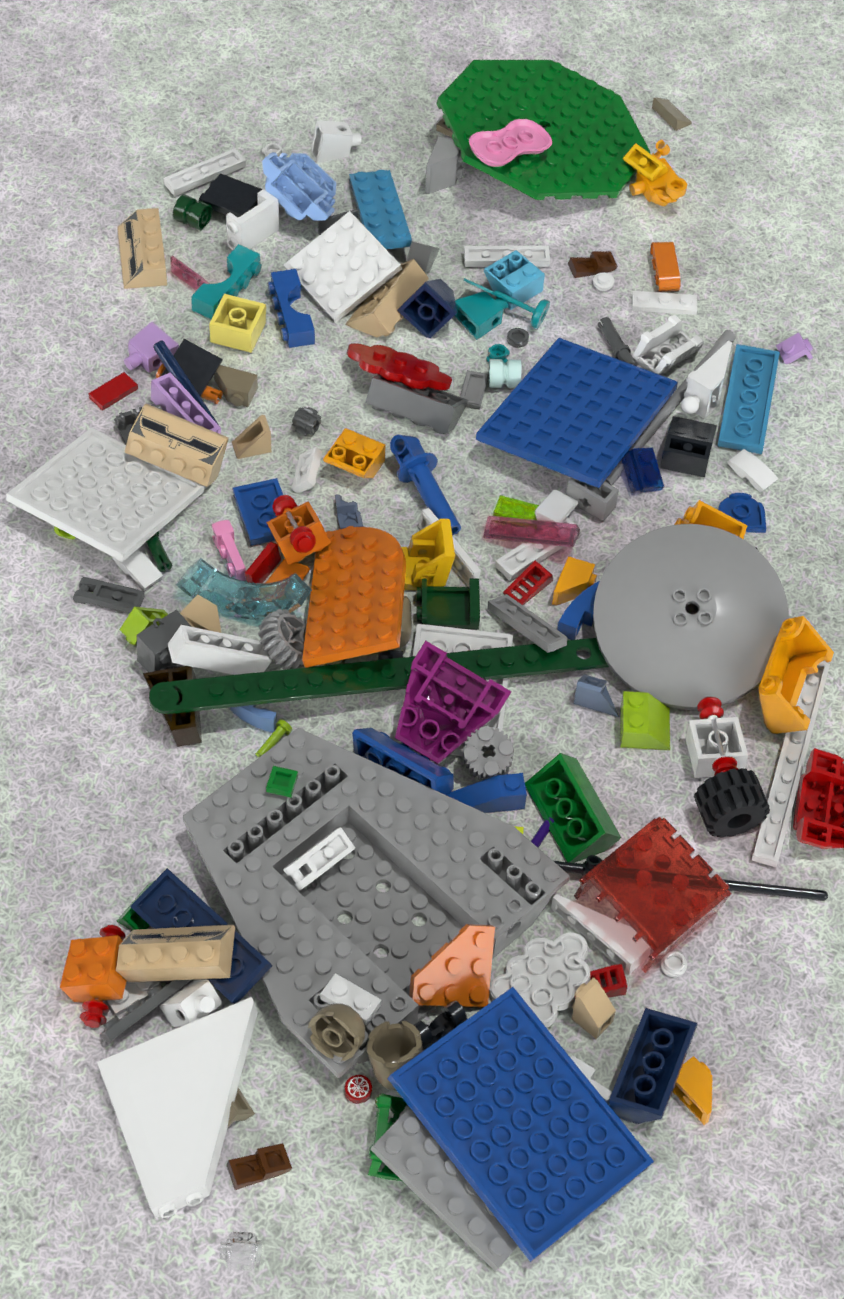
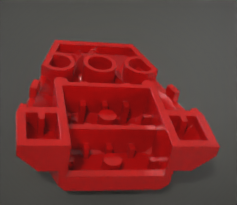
[793,748,844,849]

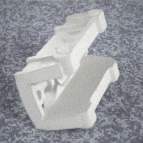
[633,314,704,375]

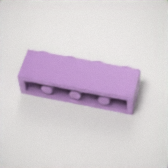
[151,372,221,434]

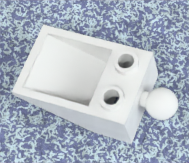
[681,341,732,419]

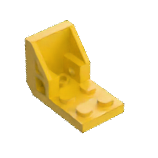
[401,519,455,590]

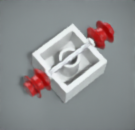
[686,697,748,778]

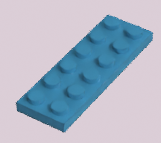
[349,170,412,249]
[717,344,780,454]

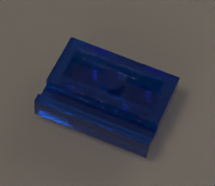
[622,447,664,493]

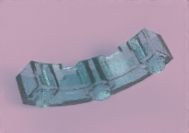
[176,558,312,620]

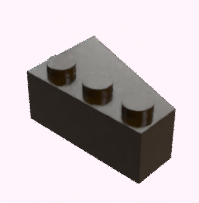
[143,666,202,747]

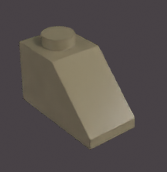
[214,365,258,407]

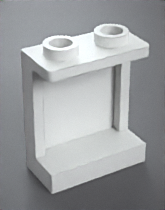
[226,189,279,250]

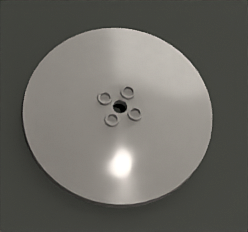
[593,524,789,710]

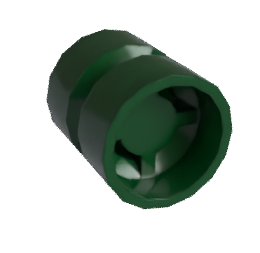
[173,194,212,231]

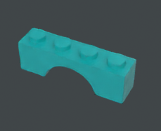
[191,244,262,319]

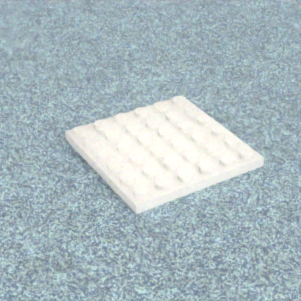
[6,427,204,562]

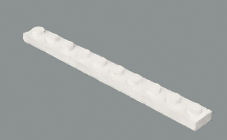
[752,662,830,868]

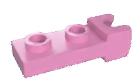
[211,520,246,584]

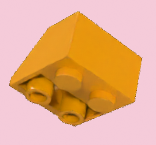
[323,428,386,478]

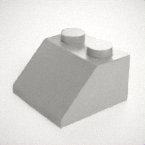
[425,136,464,194]

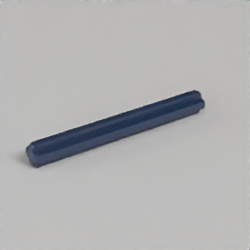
[153,340,220,427]

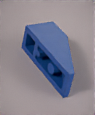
[448,773,527,813]

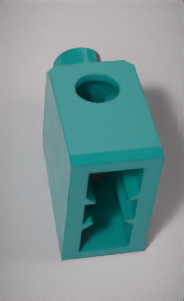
[454,291,508,340]

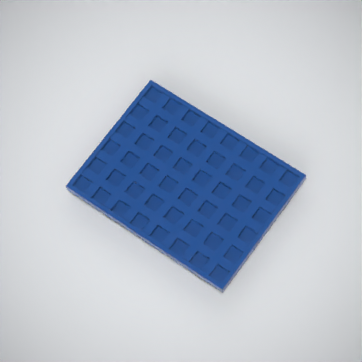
[476,338,678,488]

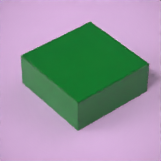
[266,766,298,798]

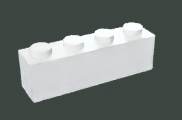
[168,625,272,675]

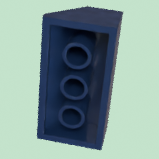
[609,1008,698,1124]

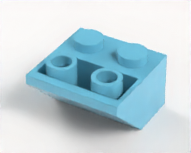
[484,250,545,310]

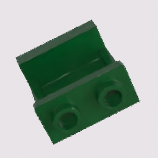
[416,578,480,630]

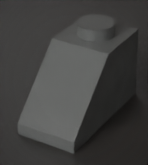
[407,241,440,272]

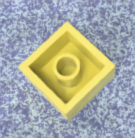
[209,294,266,353]

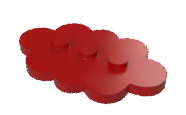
[346,343,452,391]

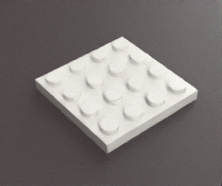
[284,211,403,322]

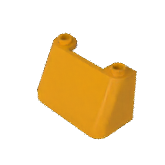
[758,616,834,734]

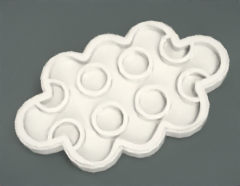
[490,932,591,1028]

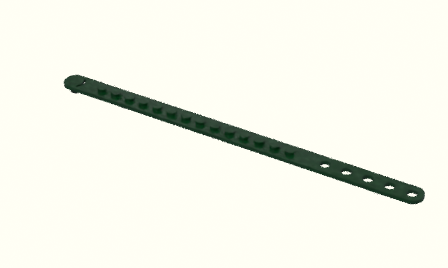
[149,638,609,714]

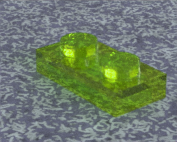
[493,495,539,529]

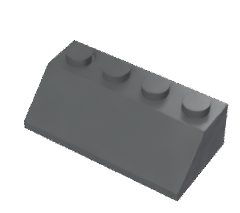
[365,374,468,434]

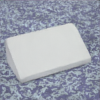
[535,490,578,526]

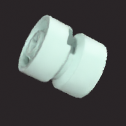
[488,359,522,388]

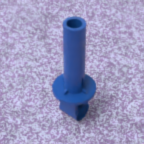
[390,434,461,535]

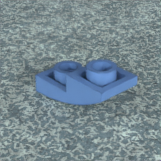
[230,705,277,733]

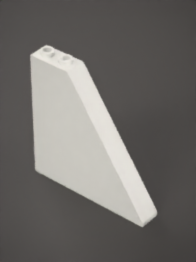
[97,997,258,1218]

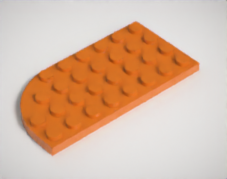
[302,526,406,668]

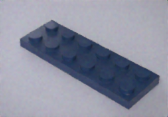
[130,868,273,1004]

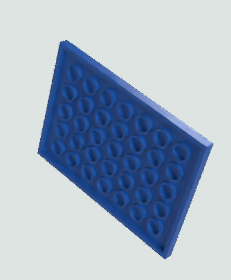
[388,987,654,1262]

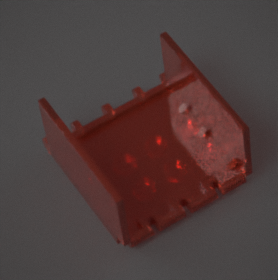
[574,816,732,973]

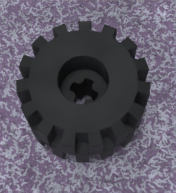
[694,768,770,838]

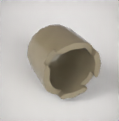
[367,1021,423,1091]

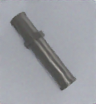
[598,317,637,366]

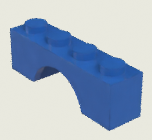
[268,269,315,348]

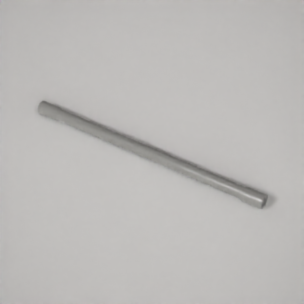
[605,330,736,485]

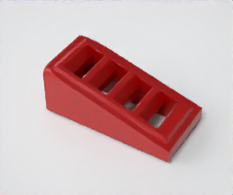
[503,560,553,605]
[575,964,628,999]

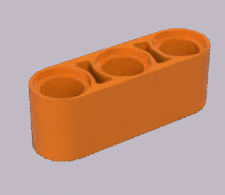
[650,242,680,292]

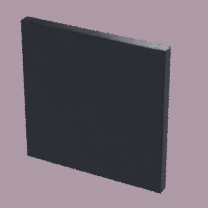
[161,339,223,397]

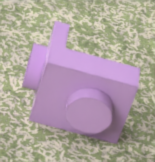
[776,332,813,364]

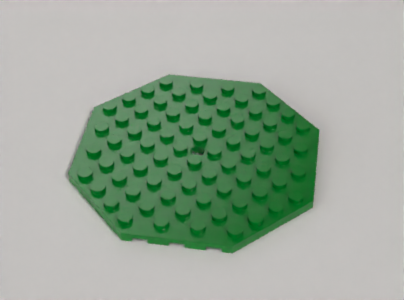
[436,60,650,200]

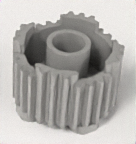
[463,726,514,780]

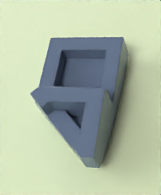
[335,494,363,529]

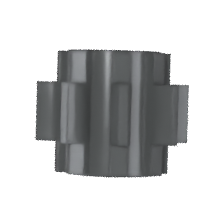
[292,407,321,435]

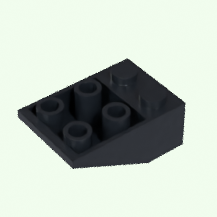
[660,416,717,478]

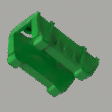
[368,1093,408,1181]

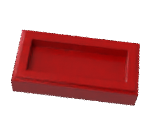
[88,372,138,411]
[245,541,281,591]

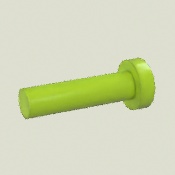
[255,719,292,757]

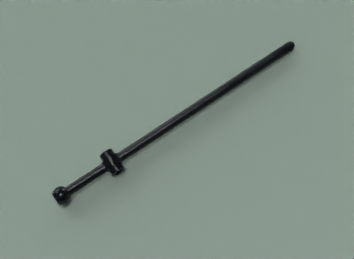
[554,855,828,901]

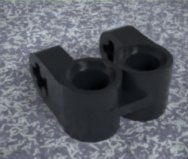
[414,1000,467,1051]

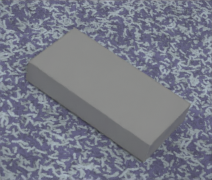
[460,370,489,410]

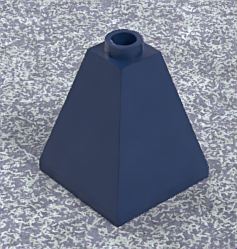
[397,279,457,339]

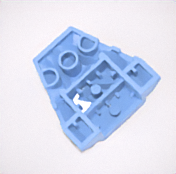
[262,153,336,221]

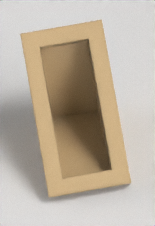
[232,414,271,459]

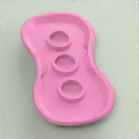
[469,119,552,167]

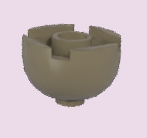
[308,1003,365,1061]

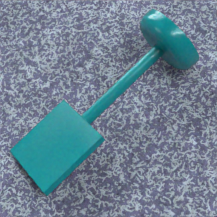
[463,278,550,329]

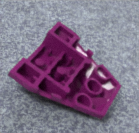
[395,640,512,764]

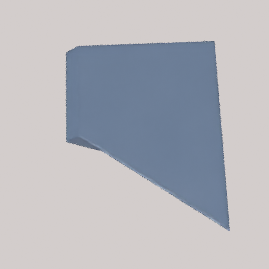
[574,674,619,717]

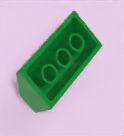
[525,753,622,863]

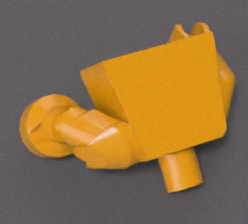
[629,140,687,206]

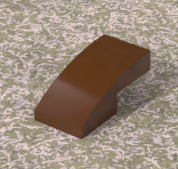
[568,251,618,278]
[226,1143,292,1190]

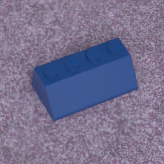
[352,728,454,796]

